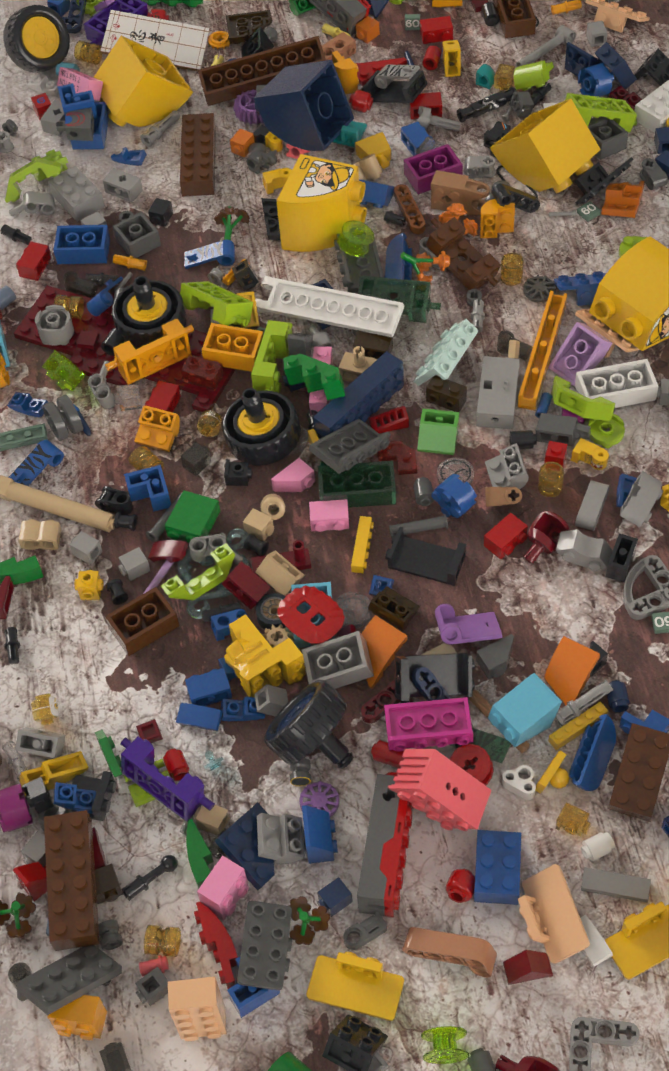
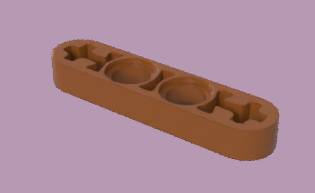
[394,184,425,234]

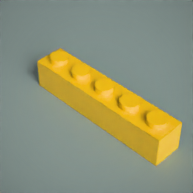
[351,516,374,574]
[548,702,609,751]

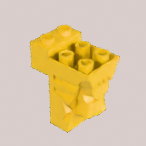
[224,614,306,697]

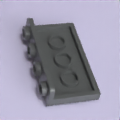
[334,234,385,293]
[309,418,391,474]
[16,945,122,1015]

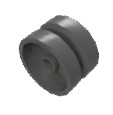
[42,394,83,441]

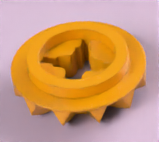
[208,31,230,49]

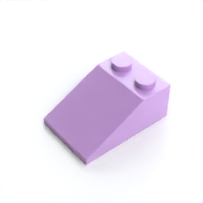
[548,322,613,387]

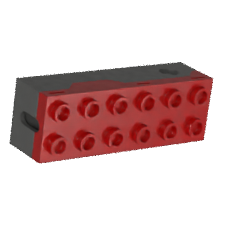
[309,0,371,36]
[357,772,414,917]

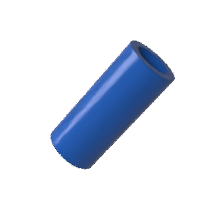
[535,392,552,418]

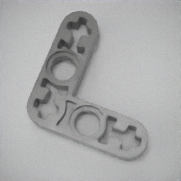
[569,1017,640,1071]

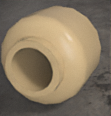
[260,494,285,520]

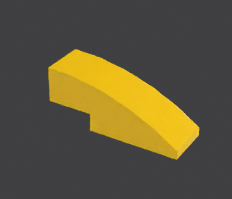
[19,751,89,795]

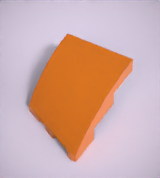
[601,181,645,218]
[362,615,408,689]
[544,636,600,705]

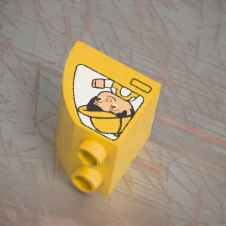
[276,154,367,252]
[589,236,669,351]

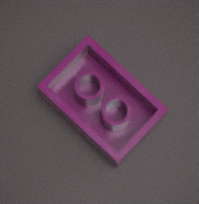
[404,144,463,195]

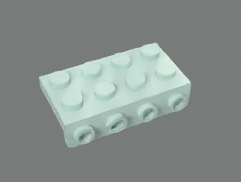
[413,319,478,386]

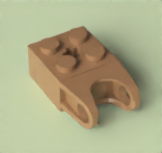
[431,170,490,215]

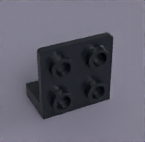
[634,48,669,86]
[322,1015,388,1071]

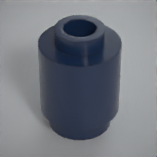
[606,680,630,713]

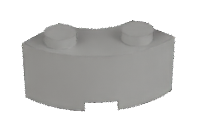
[620,471,663,527]
[556,529,613,571]

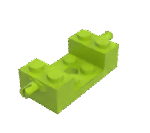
[565,93,637,133]
[180,281,253,327]
[251,320,292,393]

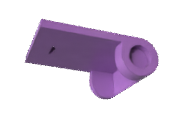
[435,604,502,645]

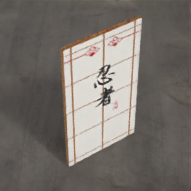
[100,10,210,71]

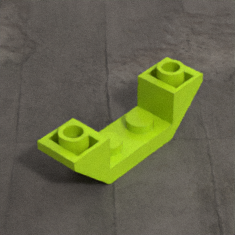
[5,158,62,203]
[551,376,615,421]
[161,543,235,600]

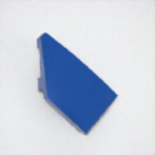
[111,147,147,166]

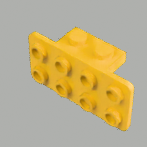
[605,901,669,980]
[306,952,404,1021]

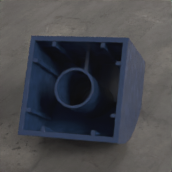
[254,60,354,151]

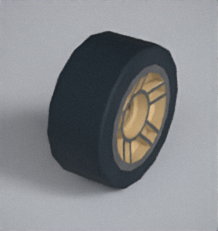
[256,593,286,630]

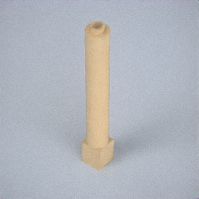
[0,475,115,532]

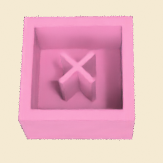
[197,856,249,921]

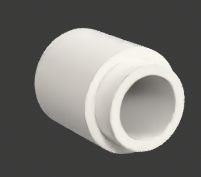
[581,832,615,861]

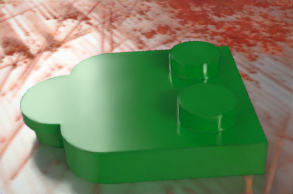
[95,729,122,778]

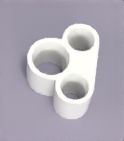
[502,765,536,800]

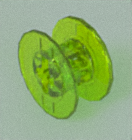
[337,220,375,257]
[421,1026,469,1064]

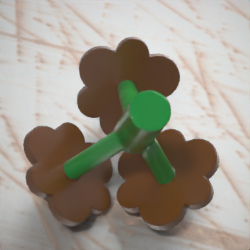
[214,206,250,241]
[0,893,36,938]
[288,896,330,945]

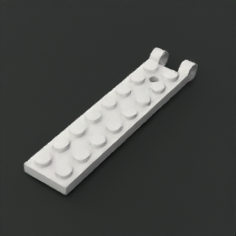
[255,276,405,337]

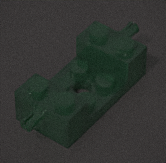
[358,276,441,323]

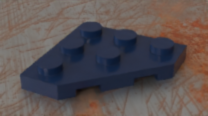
[215,802,275,891]

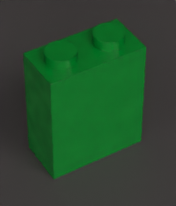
[165,490,220,544]

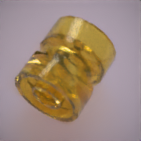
[74,40,103,65]
[500,253,524,286]
[54,294,84,319]
[129,446,164,471]
[538,462,564,497]
[144,925,181,957]

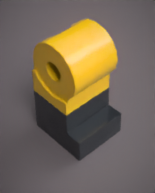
[254,125,283,152]

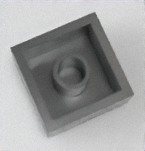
[113,212,161,258]

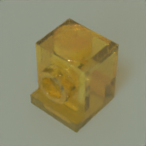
[555,802,591,837]

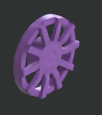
[299,781,339,817]

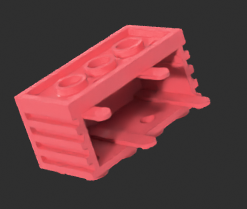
[388,749,491,831]

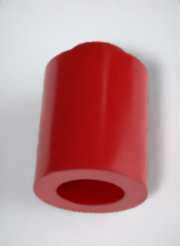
[422,46,442,70]

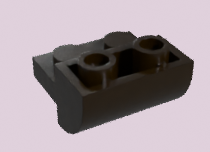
[368,586,420,631]

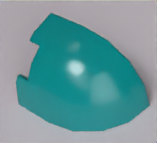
[476,64,496,89]

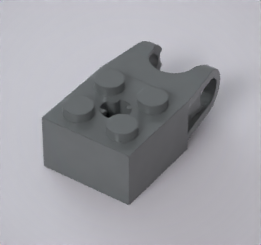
[588,116,628,160]

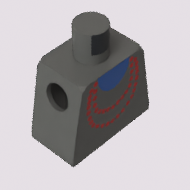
[56,108,94,141]

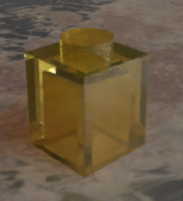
[494,64,515,90]

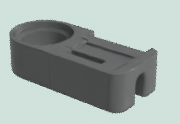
[343,911,387,950]

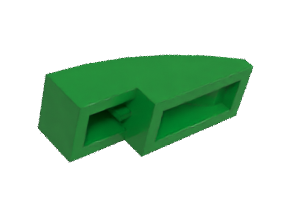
[0,555,44,585]
[186,819,214,889]

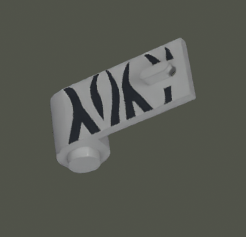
[374,64,420,89]

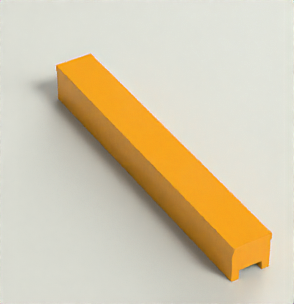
[517,290,568,411]

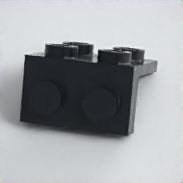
[71,771,117,821]

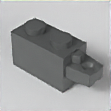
[535,413,591,447]

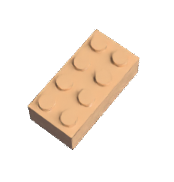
[168,976,227,1041]

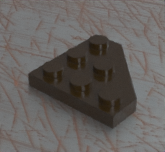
[226,10,272,44]

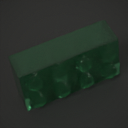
[318,461,396,508]

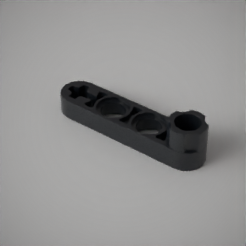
[491,183,540,213]

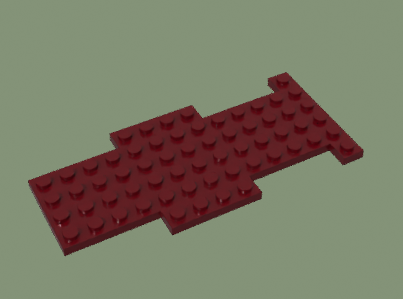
[14,285,236,414]

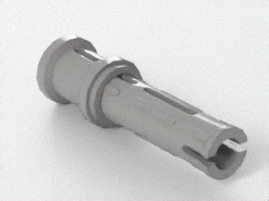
[140,110,180,147]
[555,679,613,726]

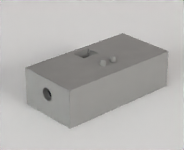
[476,356,520,429]

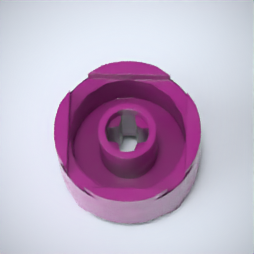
[0,783,34,833]

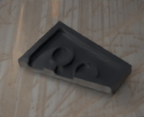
[261,198,281,240]

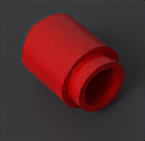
[163,749,189,781]

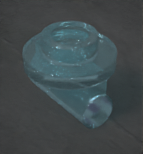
[204,750,223,771]

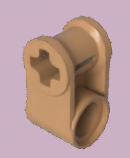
[485,487,522,507]

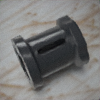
[114,512,138,531]
[243,534,269,556]
[106,579,129,605]

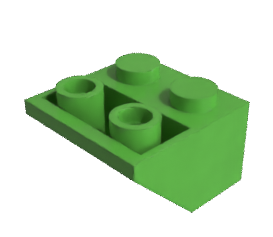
[417,409,459,455]

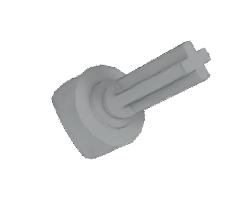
[416,106,461,131]

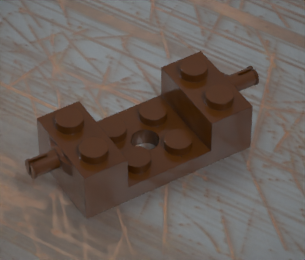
[426,217,501,290]

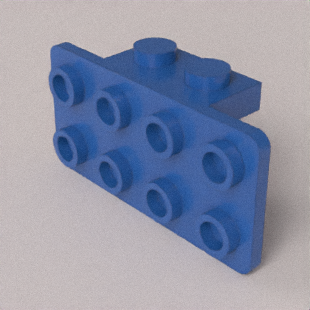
[554,271,606,306]

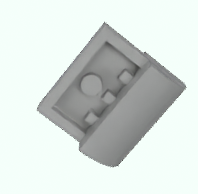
[485,443,529,489]
[257,813,305,864]

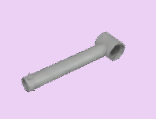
[516,25,576,67]

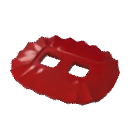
[277,585,345,644]

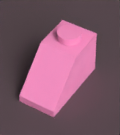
[271,458,315,492]

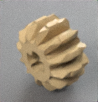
[262,624,295,648]

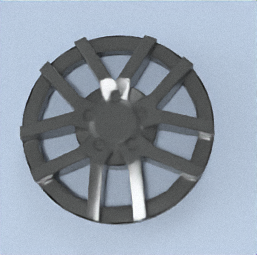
[523,275,556,302]

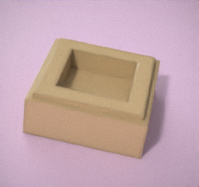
[508,340,520,359]

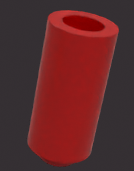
[371,740,405,769]

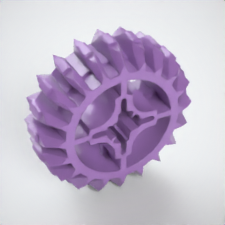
[233,89,263,125]

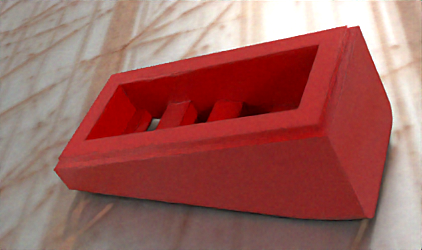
[369,406,409,433]

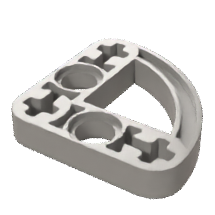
[623,555,669,620]

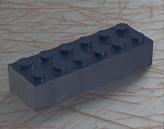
[313,351,404,440]

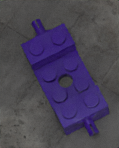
[84,0,148,50]
[120,736,215,822]

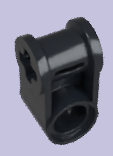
[95,486,133,515]

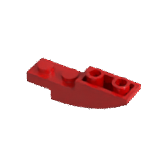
[194,902,238,989]

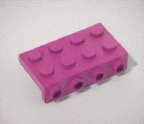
[384,697,473,751]

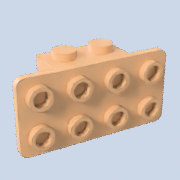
[585,0,650,32]
[575,308,640,358]
[518,864,590,964]

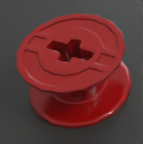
[450,744,494,786]

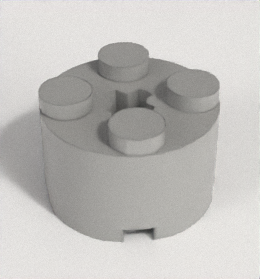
[35,305,74,345]

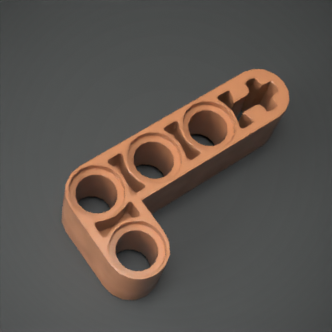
[402,927,497,978]

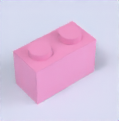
[309,499,349,532]

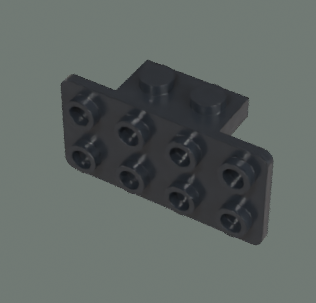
[574,157,634,205]

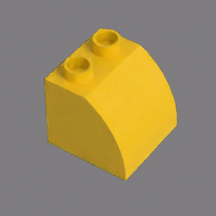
[93,35,193,127]
[490,99,601,193]

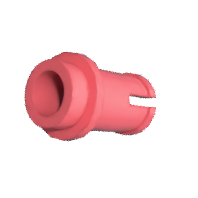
[139,955,169,977]

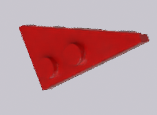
[356,58,407,86]

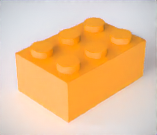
[202,323,263,372]

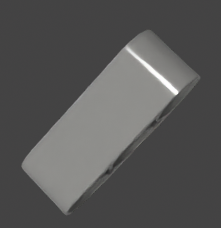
[575,480,610,531]

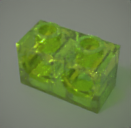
[42,350,86,391]

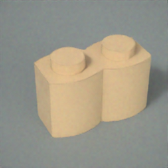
[18,519,61,550]

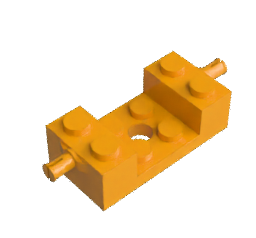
[105,319,194,385]

